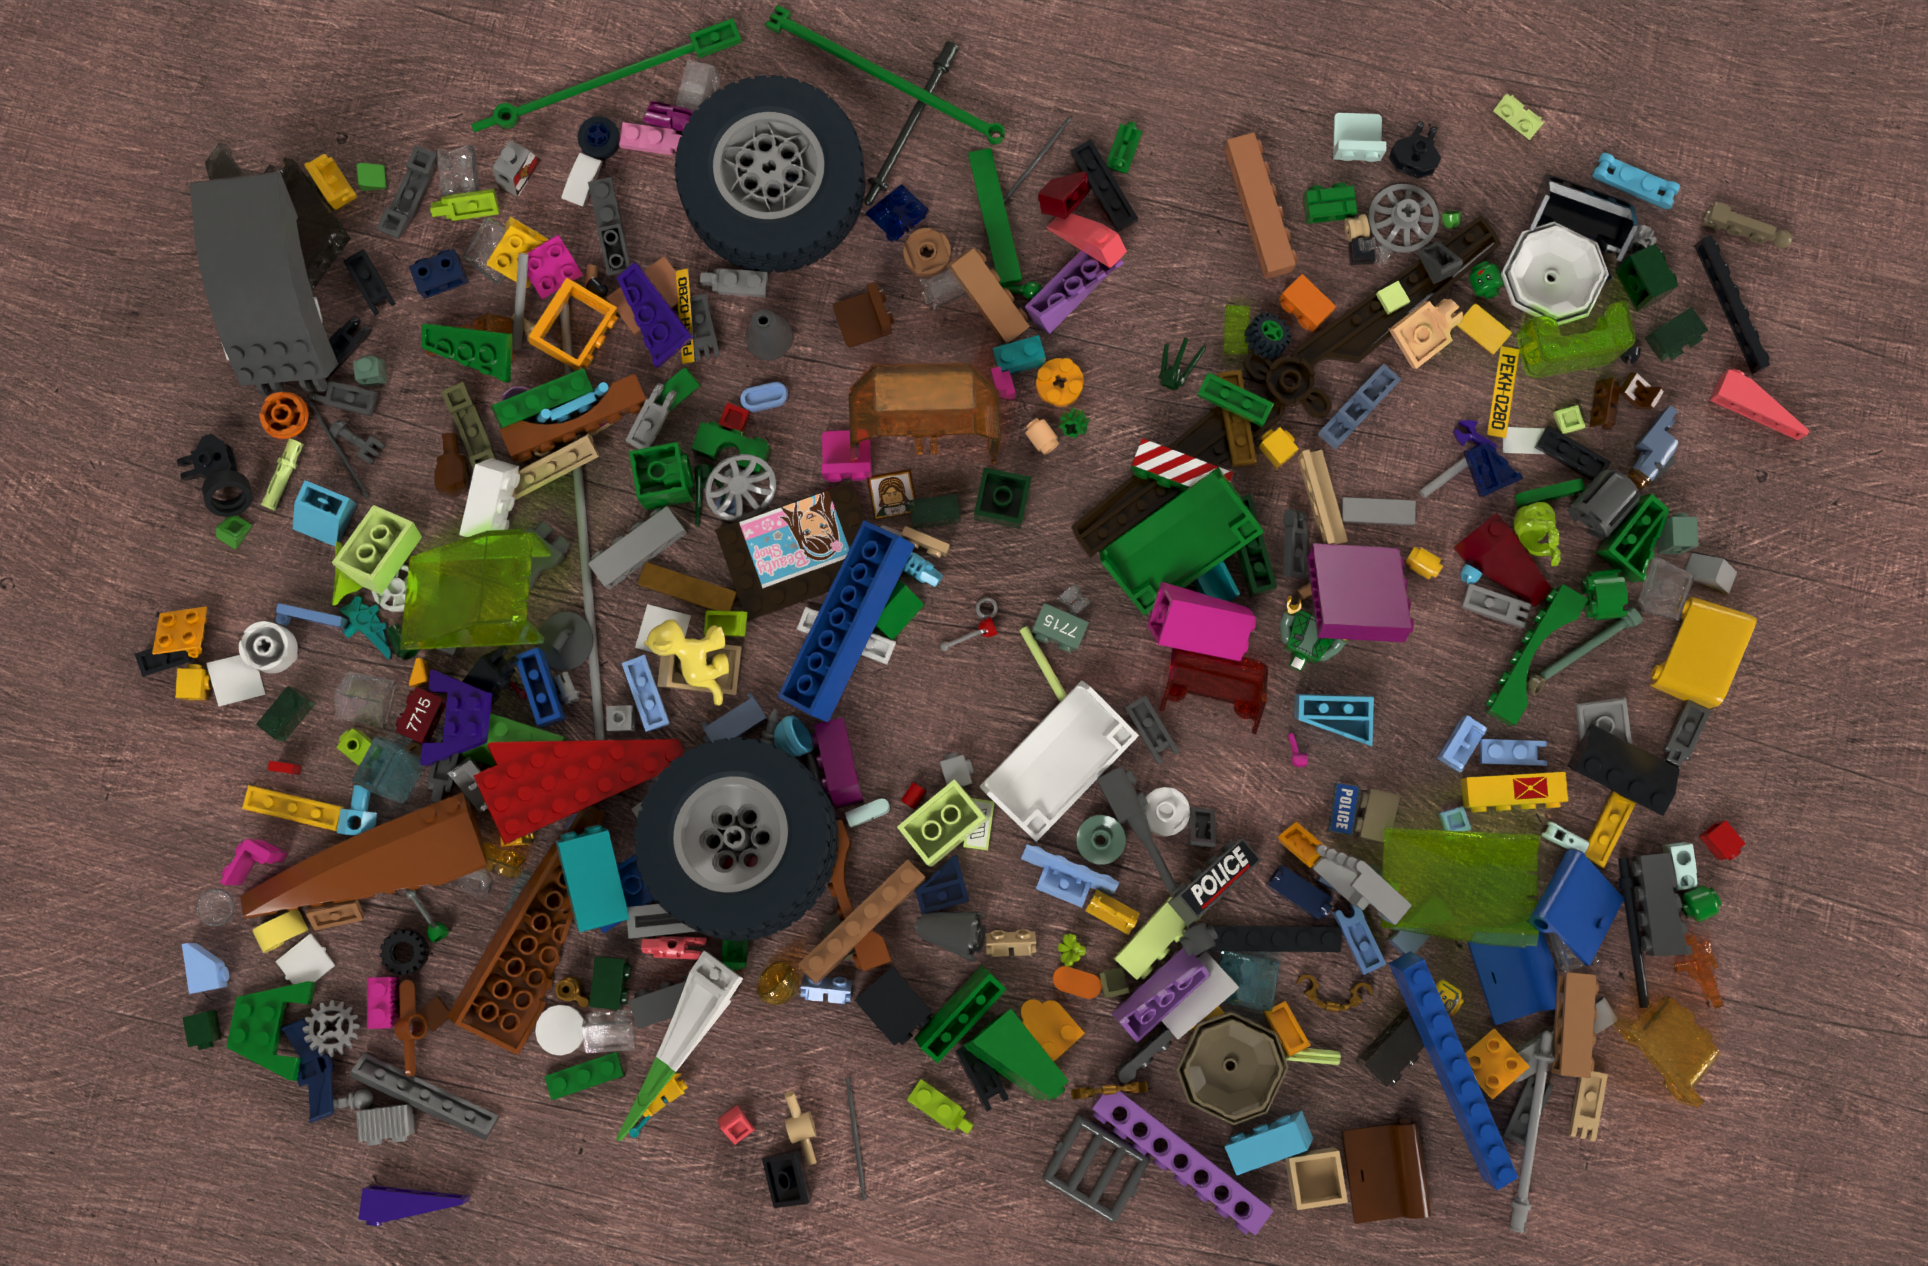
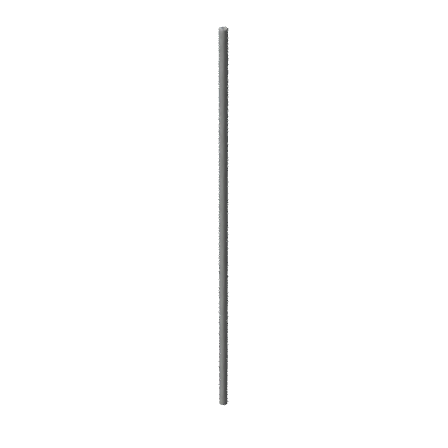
[560,302,605,740]

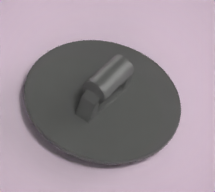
[537,612,593,670]

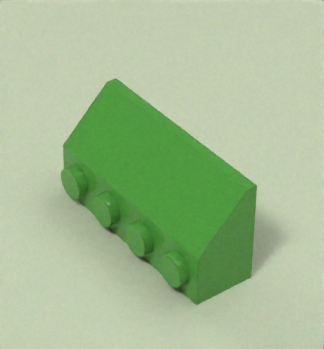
[460,713,570,766]

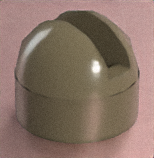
[1526,674,1545,696]

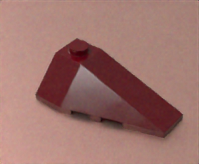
[1453,513,1551,607]

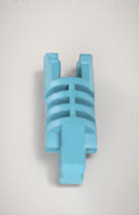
[903,551,943,587]

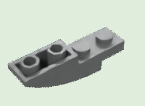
[588,177,631,276]

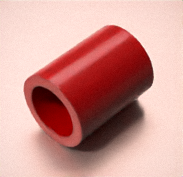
[900,782,927,810]

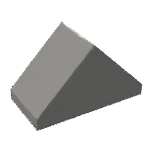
[1682,553,1737,595]

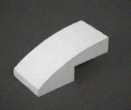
[561,153,603,207]

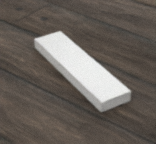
[797,607,896,665]

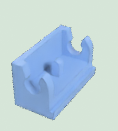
[1437,715,1487,773]

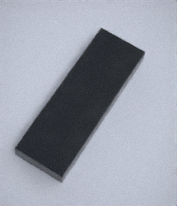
[1534,426,1611,481]

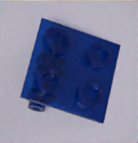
[865,184,929,243]

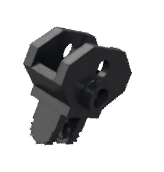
[1388,121,1441,179]
[177,434,238,481]

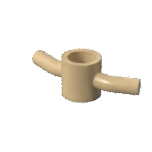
[784,1090,817,1166]

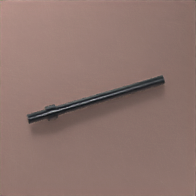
[1618,857,1650,1008]

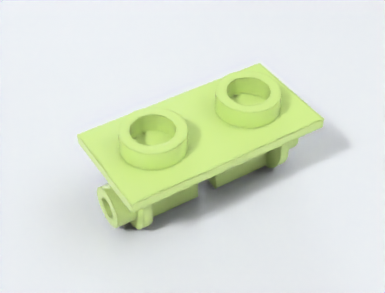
[1493,94,1544,140]

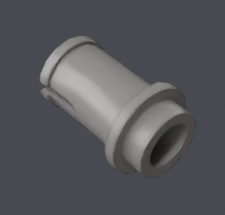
[553,672,580,705]

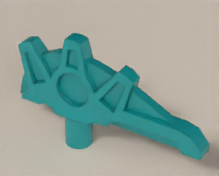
[340,596,392,660]

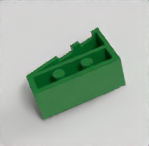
[1596,494,1670,583]

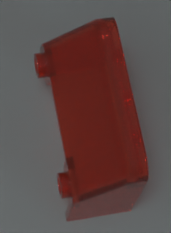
[1159,648,1268,734]

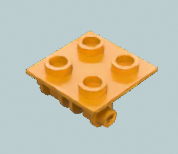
[152,606,207,658]
[1465,1028,1530,1100]

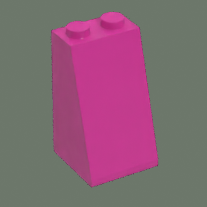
[1147,582,1256,661]

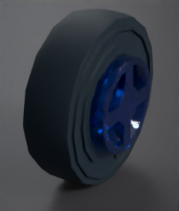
[577,116,620,160]

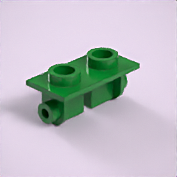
[1106,121,1143,174]

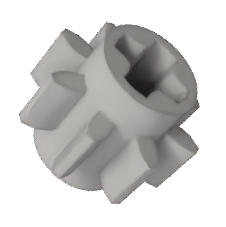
[1627,225,1657,254]

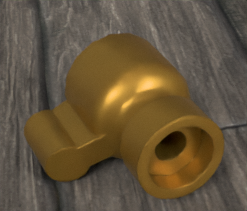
[555,976,590,1008]

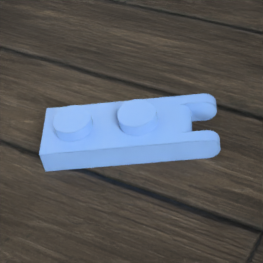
[1480,739,1547,766]

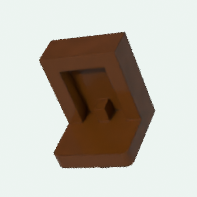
[1619,373,1664,409]

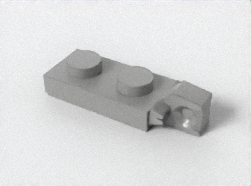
[700,268,768,298]

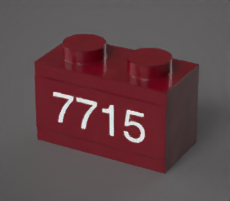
[395,687,447,744]

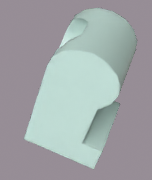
[1662,842,1697,891]

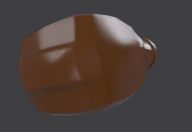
[434,433,470,497]

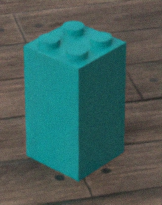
[555,825,630,933]

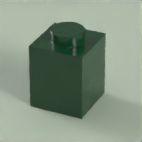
[182,1010,222,1050]

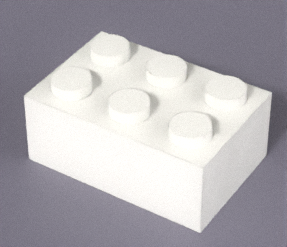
[459,458,520,543]

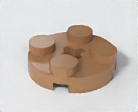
[903,228,951,277]

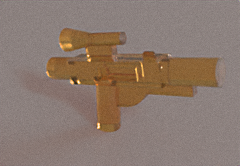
[1673,934,1724,1009]

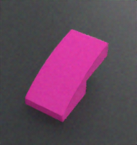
[991,366,1016,400]

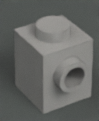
[940,752,974,787]

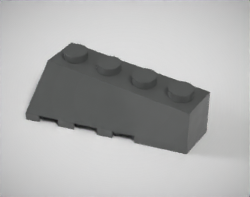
[1631,853,1693,956]

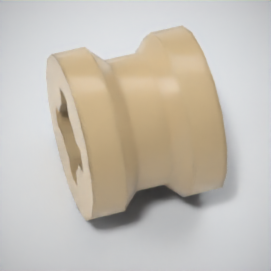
[1344,214,1370,242]

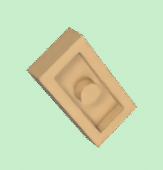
[901,526,950,558]

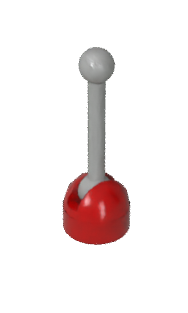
[940,617,998,651]

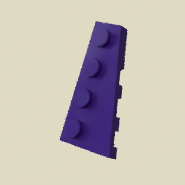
[617,262,694,368]

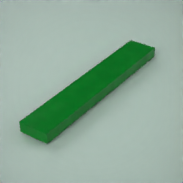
[968,148,1022,286]

